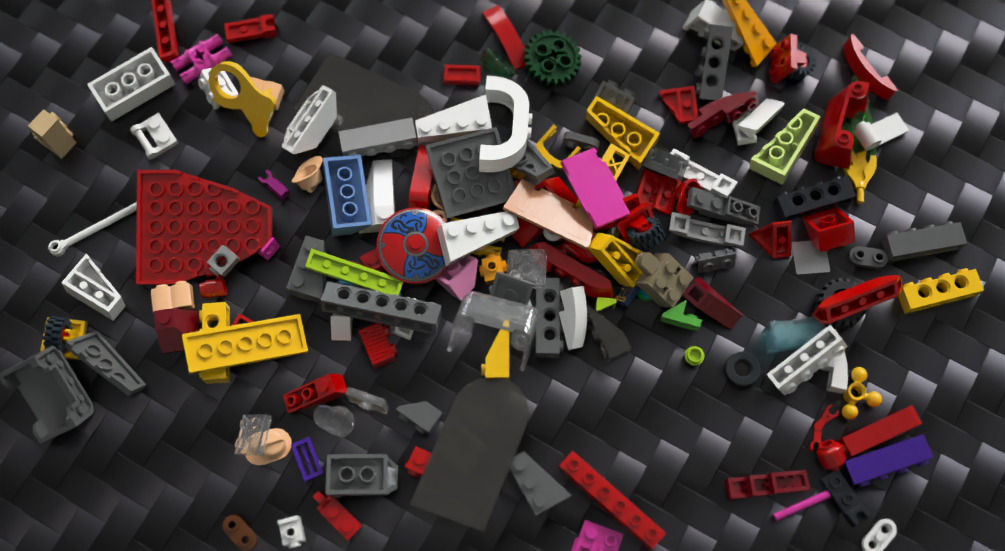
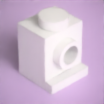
[278,515,306,549]

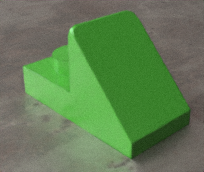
[660,301,702,331]

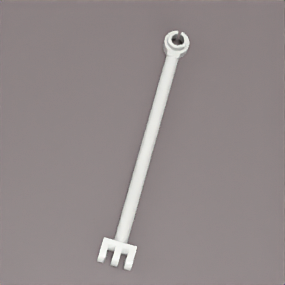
[48,202,137,257]

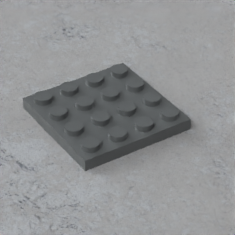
[424,127,515,219]

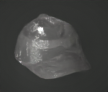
[314,405,355,437]

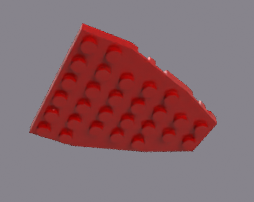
[136,170,272,285]

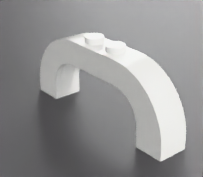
[479,76,532,172]

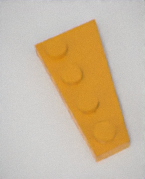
[722,0,776,68]

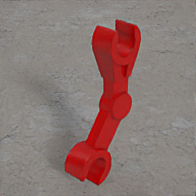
[809,405,839,452]

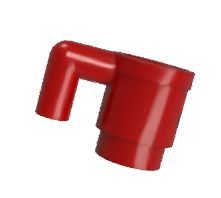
[199,271,227,298]

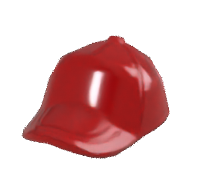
[675,178,703,216]

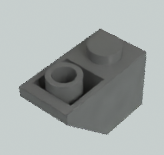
[396,401,443,435]

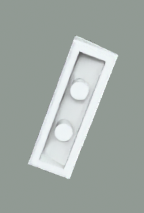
[737,99,785,138]

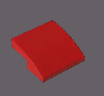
[636,169,682,216]

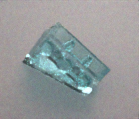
[762,317,826,354]

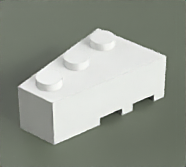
[683,0,744,51]

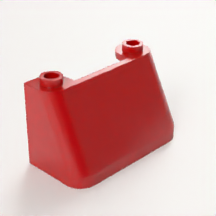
[814,81,870,169]

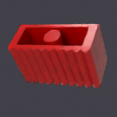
[359,323,398,369]

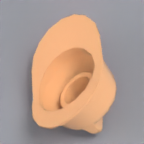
[292,156,323,193]
[244,428,292,466]

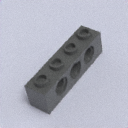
[695,24,733,101]
[536,278,563,358]

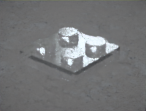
[507,249,547,288]
[234,414,272,456]

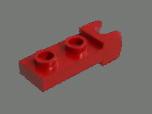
[224,14,277,43]

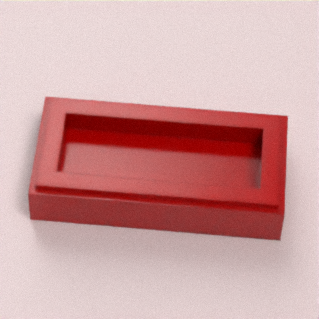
[444,65,481,85]

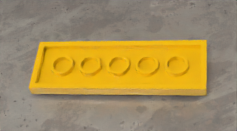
[182,314,308,374]

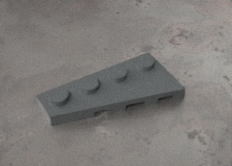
[502,139,555,182]
[64,330,146,396]

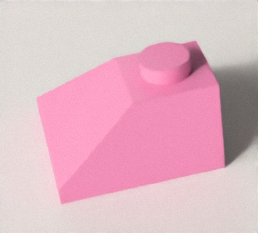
[435,255,478,300]

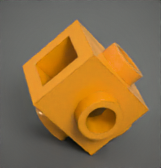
[479,254,508,285]

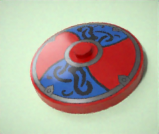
[377,208,449,285]

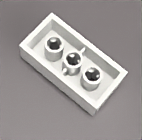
[87,47,175,121]

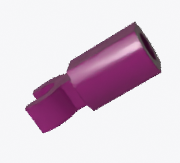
[258,170,290,200]

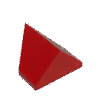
[748,220,792,258]

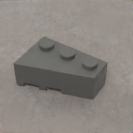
[286,236,327,304]
[506,452,572,518]

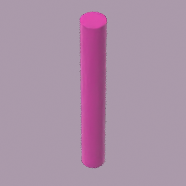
[773,490,831,522]

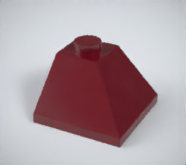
[154,308,200,354]

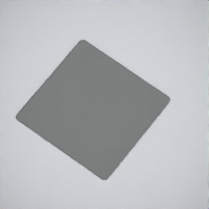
[792,241,830,274]

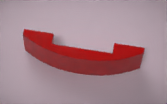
[482,5,527,71]
[843,34,898,101]

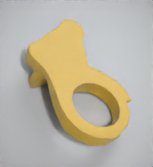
[208,61,277,137]

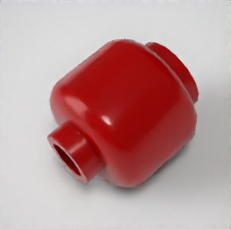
[816,440,846,471]

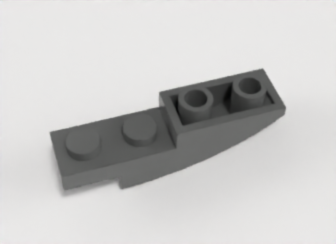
[686,187,760,225]

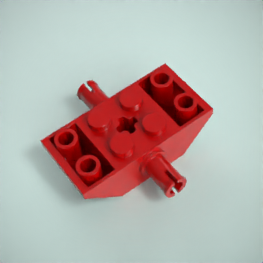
[512,176,578,249]

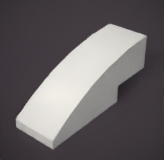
[559,286,587,350]
[821,329,848,394]

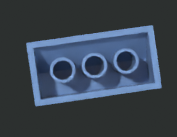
[322,155,372,236]

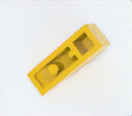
[482,320,509,381]

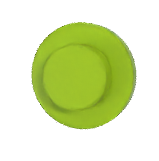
[685,346,704,366]

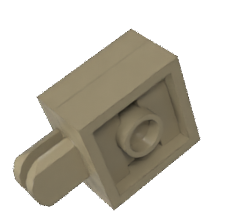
[635,252,694,308]

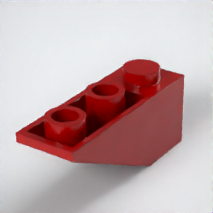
[283,373,348,414]

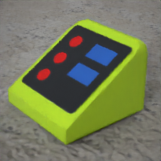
[595,297,617,316]

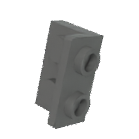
[593,80,637,114]

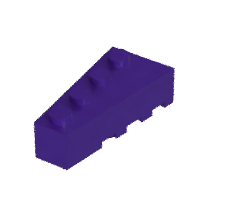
[845,434,933,488]

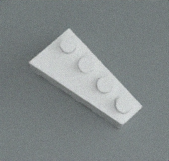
[415,95,492,147]
[437,211,519,266]

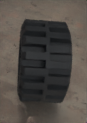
[814,278,867,331]

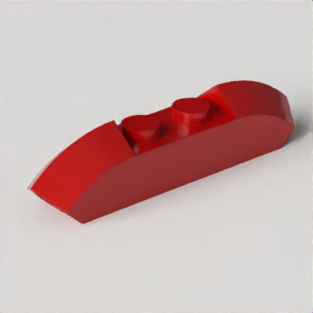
[530,242,613,298]
[812,275,902,324]

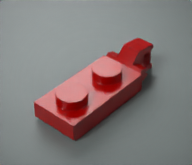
[313,491,363,541]

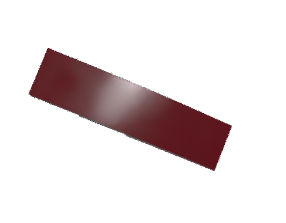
[724,470,810,500]

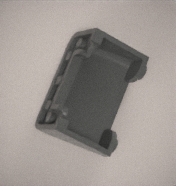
[0,346,94,443]

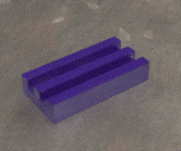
[290,437,324,482]

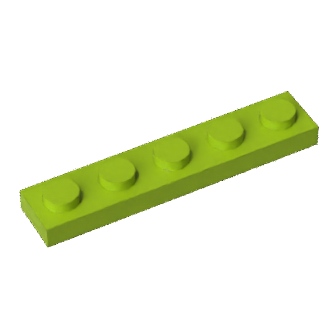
[305,248,403,296]

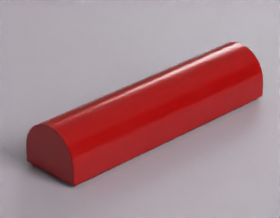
[151,0,179,63]

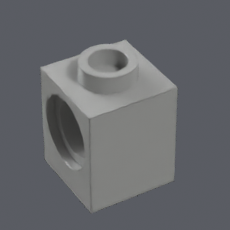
[207,245,241,276]

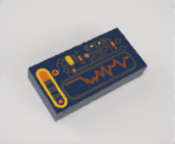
[612,285,641,307]

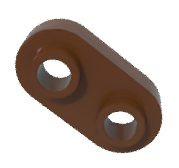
[223,515,258,551]

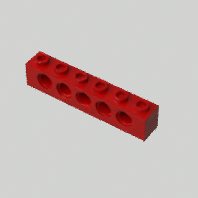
[558,451,666,550]

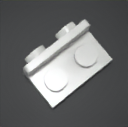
[198,68,238,109]

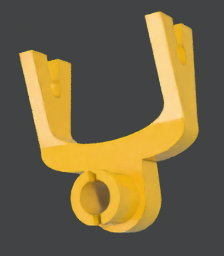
[536,124,581,170]

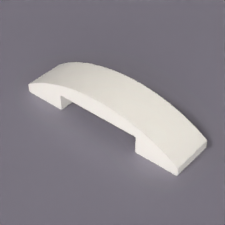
[671,149,738,198]

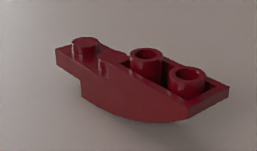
[687,91,759,139]

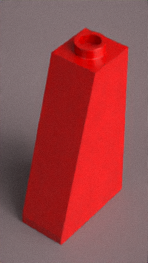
[837,405,922,459]

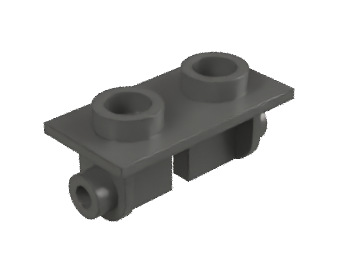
[694,248,736,273]

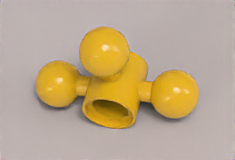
[842,367,882,420]

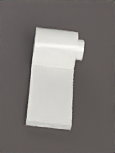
[853,113,909,151]

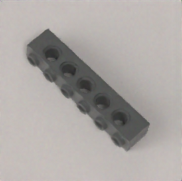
[321,281,441,335]

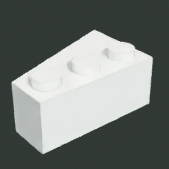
[61,253,125,321]

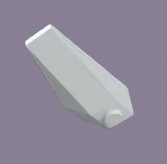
[359,159,395,233]

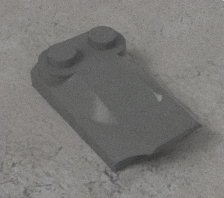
[326,454,398,498]

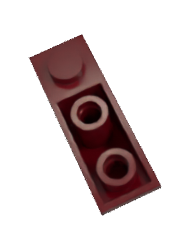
[682,277,743,329]

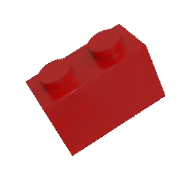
[802,207,856,252]

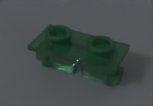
[480,48,516,79]

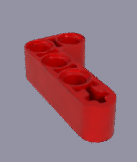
[409,144,434,210]

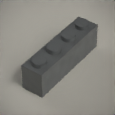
[881,221,967,262]

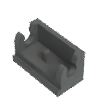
[643,148,689,180]

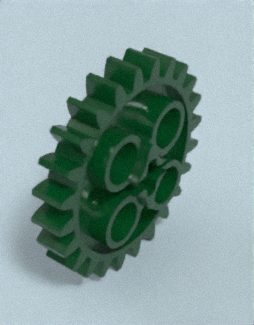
[523,29,582,87]

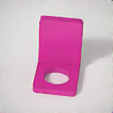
[258,237,280,260]

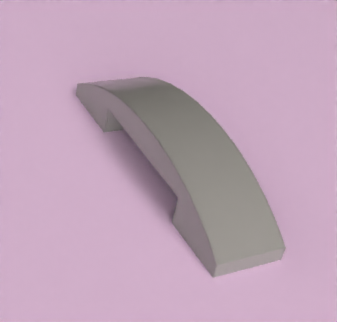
[669,212,746,247]

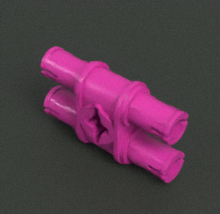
[170,34,233,85]

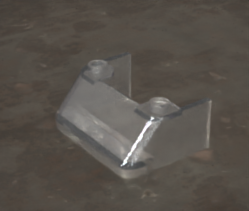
[447,291,539,371]

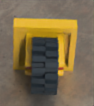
[40,316,88,360]

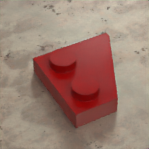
[659,86,698,125]

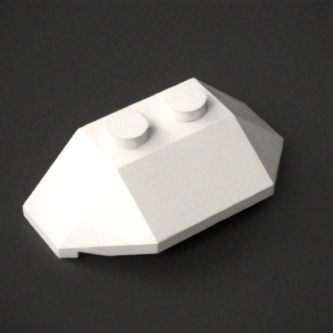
[281,85,337,154]

